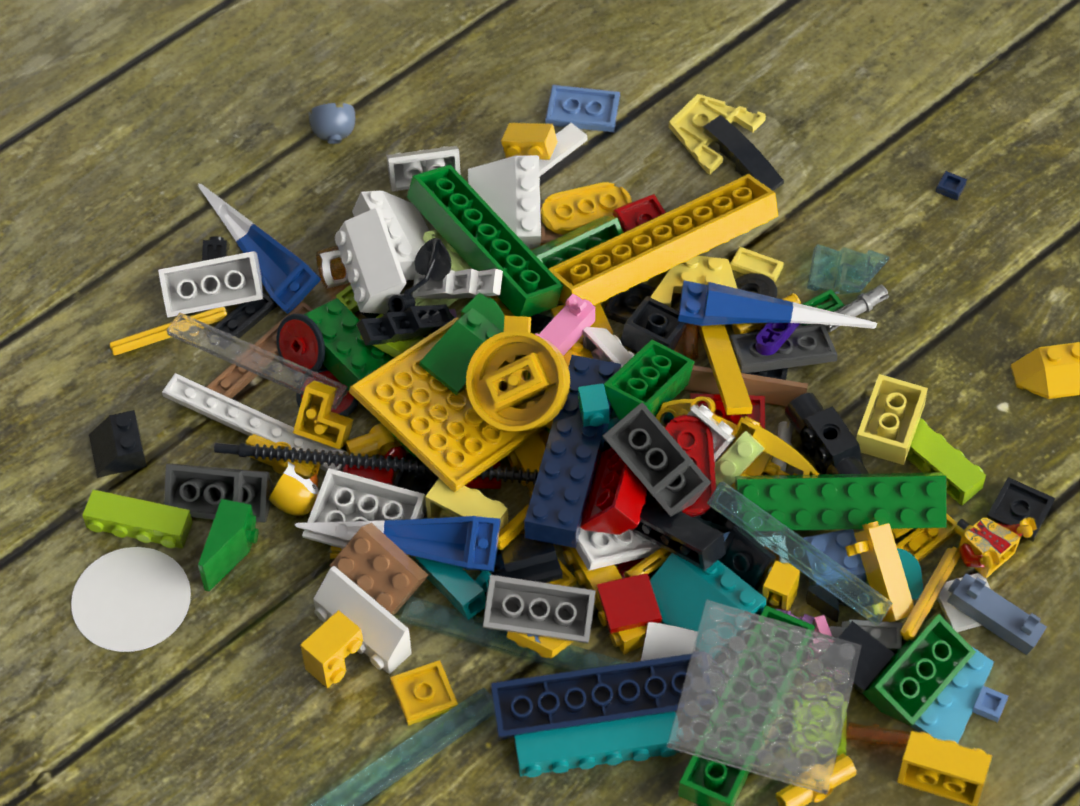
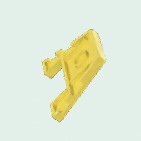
[669,94,766,175]
[651,255,737,307]

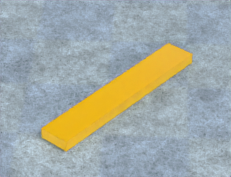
[697,324,752,415]

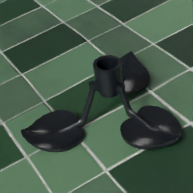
[359,238,455,338]

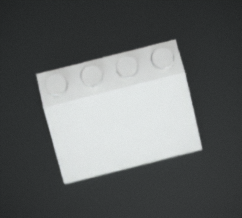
[468,156,541,250]
[352,191,429,280]
[302,468,427,549]

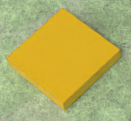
[390,660,458,726]

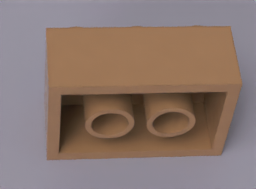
[330,523,428,615]

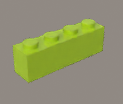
[906,418,986,506]
[82,490,193,549]

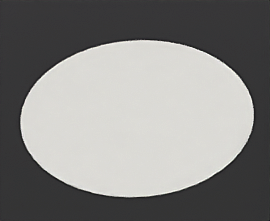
[71,547,191,652]

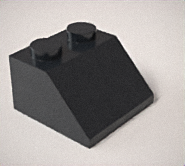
[621,296,688,353]
[89,410,147,478]

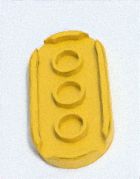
[540,182,632,235]

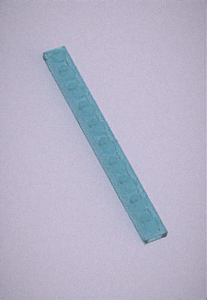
[401,596,630,672]

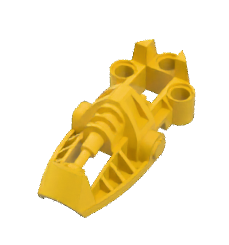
[656,396,819,492]

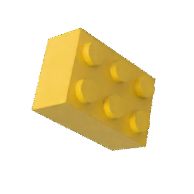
[897,731,992,806]

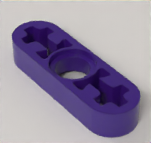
[755,323,800,356]

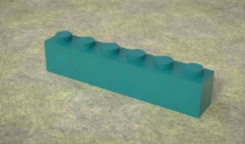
[515,712,681,777]

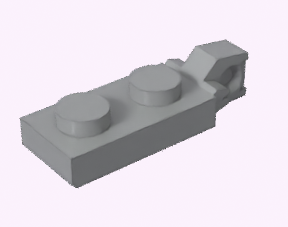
[829,620,902,651]

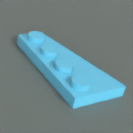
[911,647,994,743]

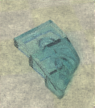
[807,244,889,294]

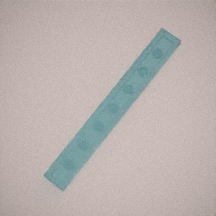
[707,481,893,626]
[310,687,494,806]

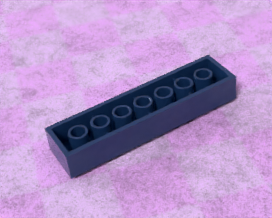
[524,355,621,548]
[490,652,713,741]

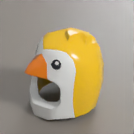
[269,461,319,516]

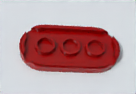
[665,415,716,517]

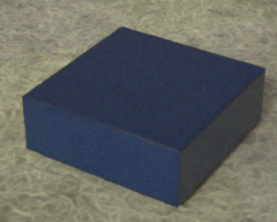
[936,171,967,201]

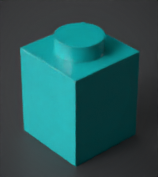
[578,383,609,427]

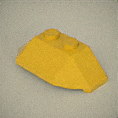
[1011,342,1080,399]

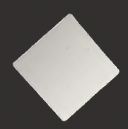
[641,622,698,661]

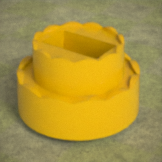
[466,330,570,431]

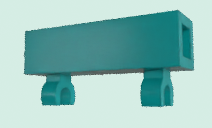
[411,556,491,620]

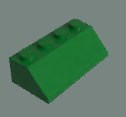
[531,215,623,269]
[604,340,695,420]
[863,614,976,726]

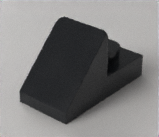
[806,580,862,622]

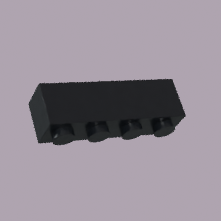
[629,493,726,571]

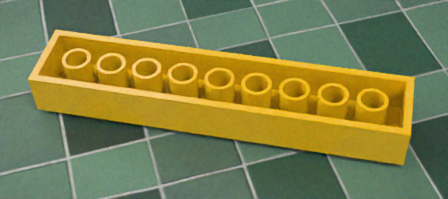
[549,174,778,306]

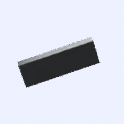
[207,291,277,351]

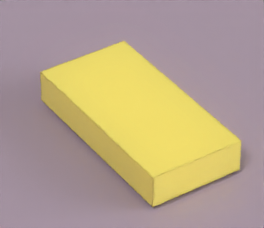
[730,246,784,283]

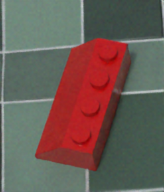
[580,447,647,535]

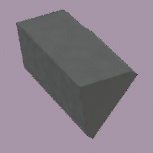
[603,402,711,517]
[164,463,274,523]

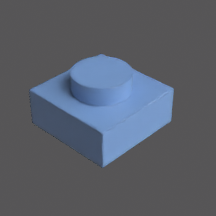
[972,686,1008,723]

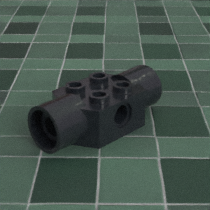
[785,393,870,475]

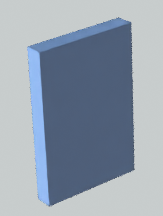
[545,85,620,132]

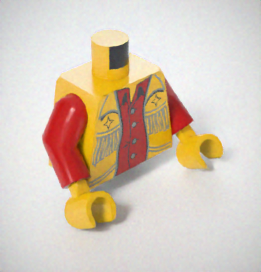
[953,517,1037,578]

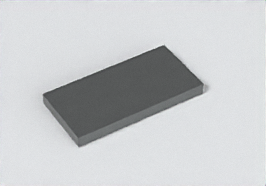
[729,324,837,373]

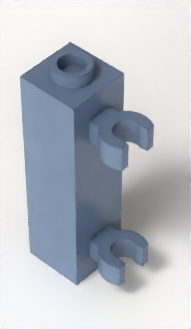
[947,573,1047,655]

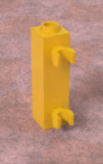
[845,521,914,622]

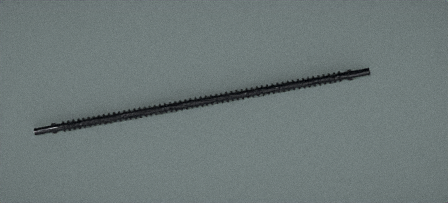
[214,443,653,496]

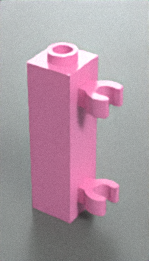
[528,294,595,374]

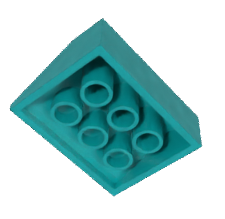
[650,553,766,664]

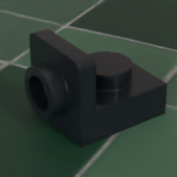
[202,236,230,261]

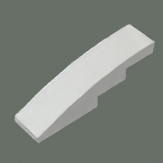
[412,269,503,299]

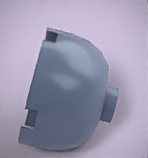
[308,103,355,144]

